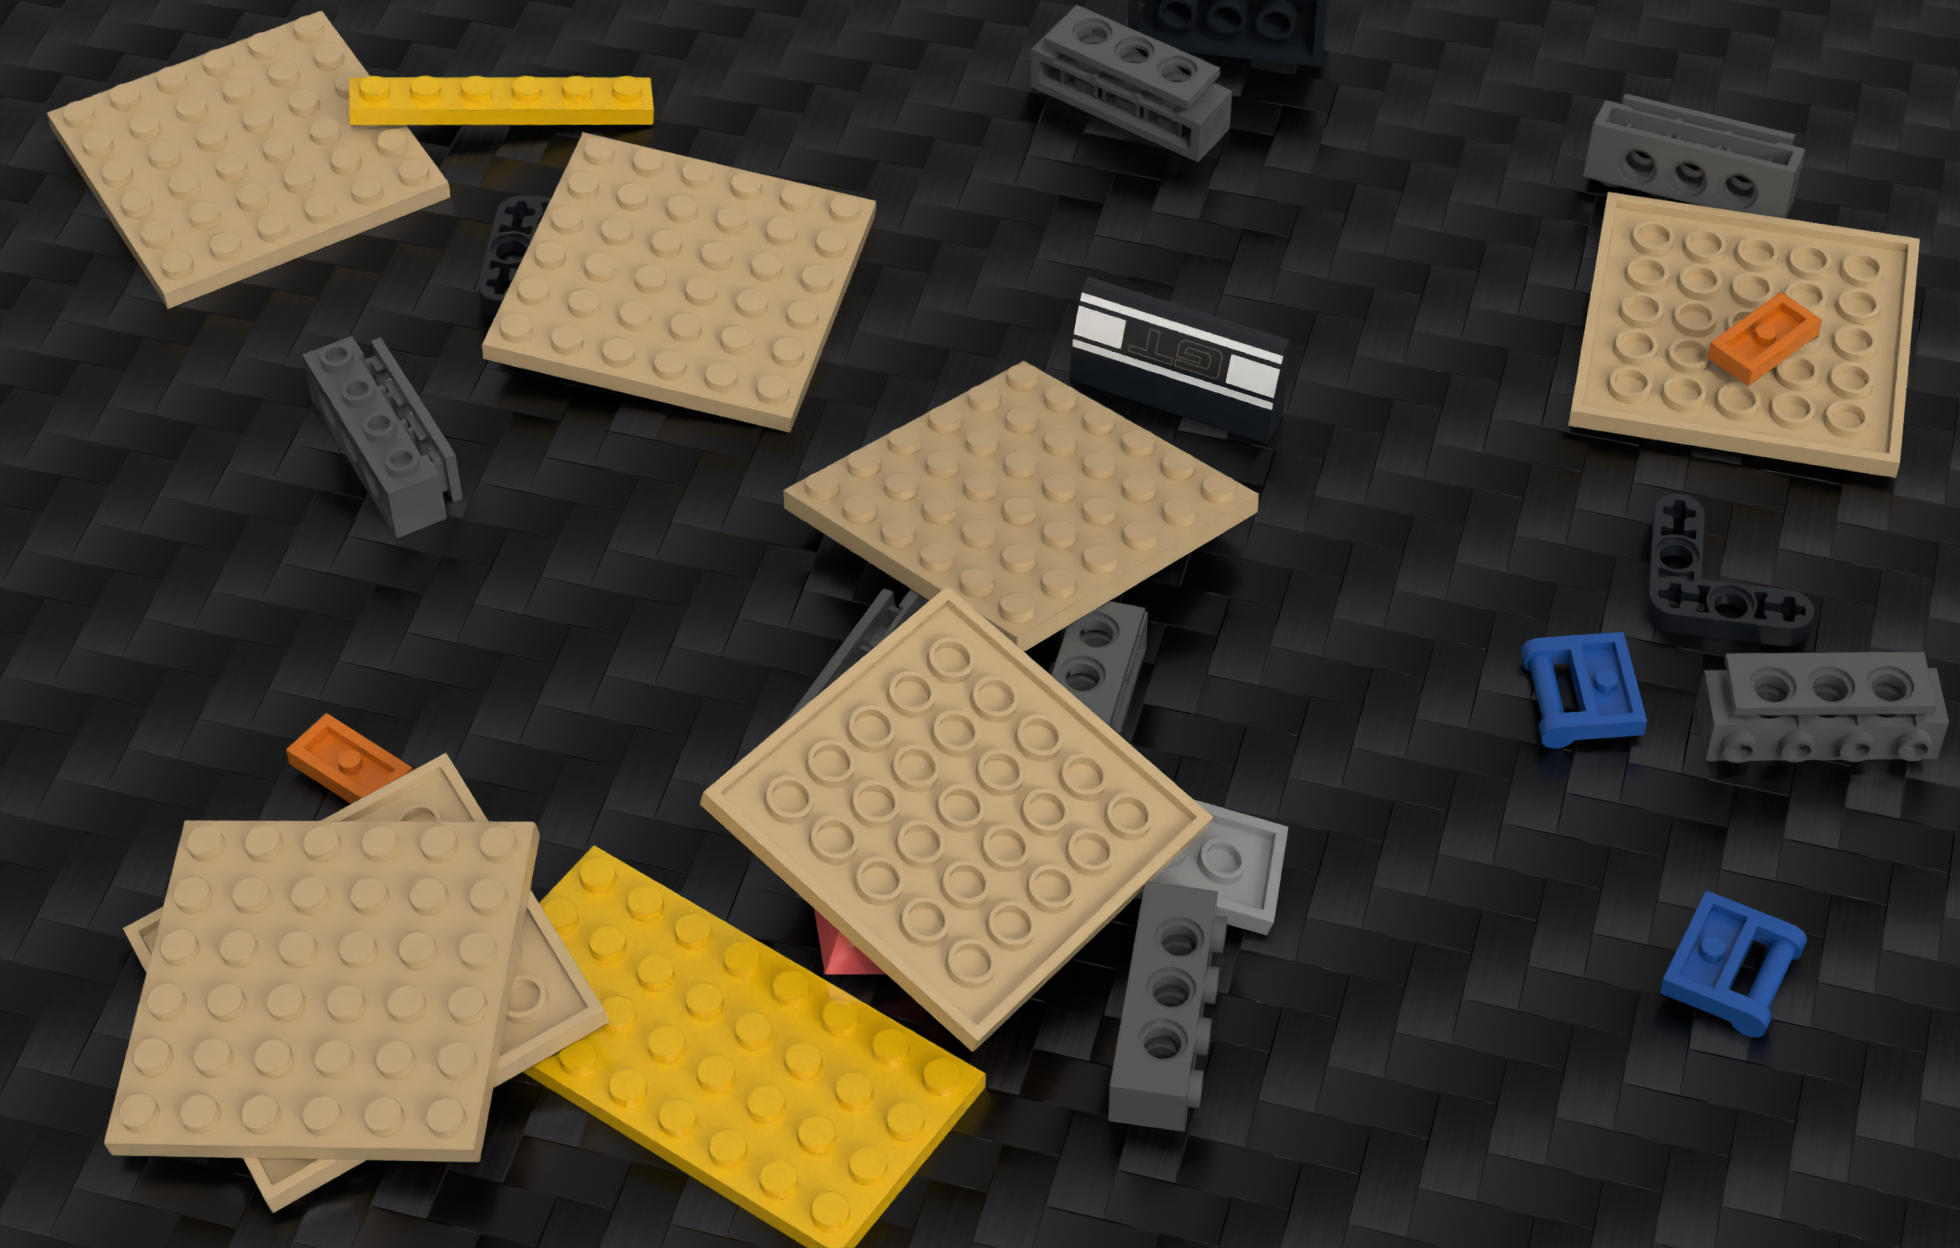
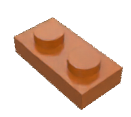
[1707,292,1822,386]
[286,713,413,804]

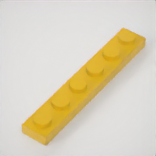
[349,76,654,125]

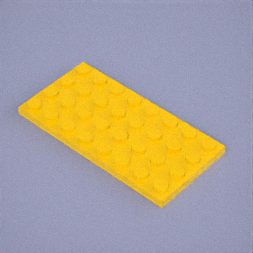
[523,846,986,1248]

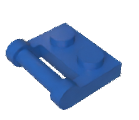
[1520,632,1647,749]
[1660,890,1807,1037]

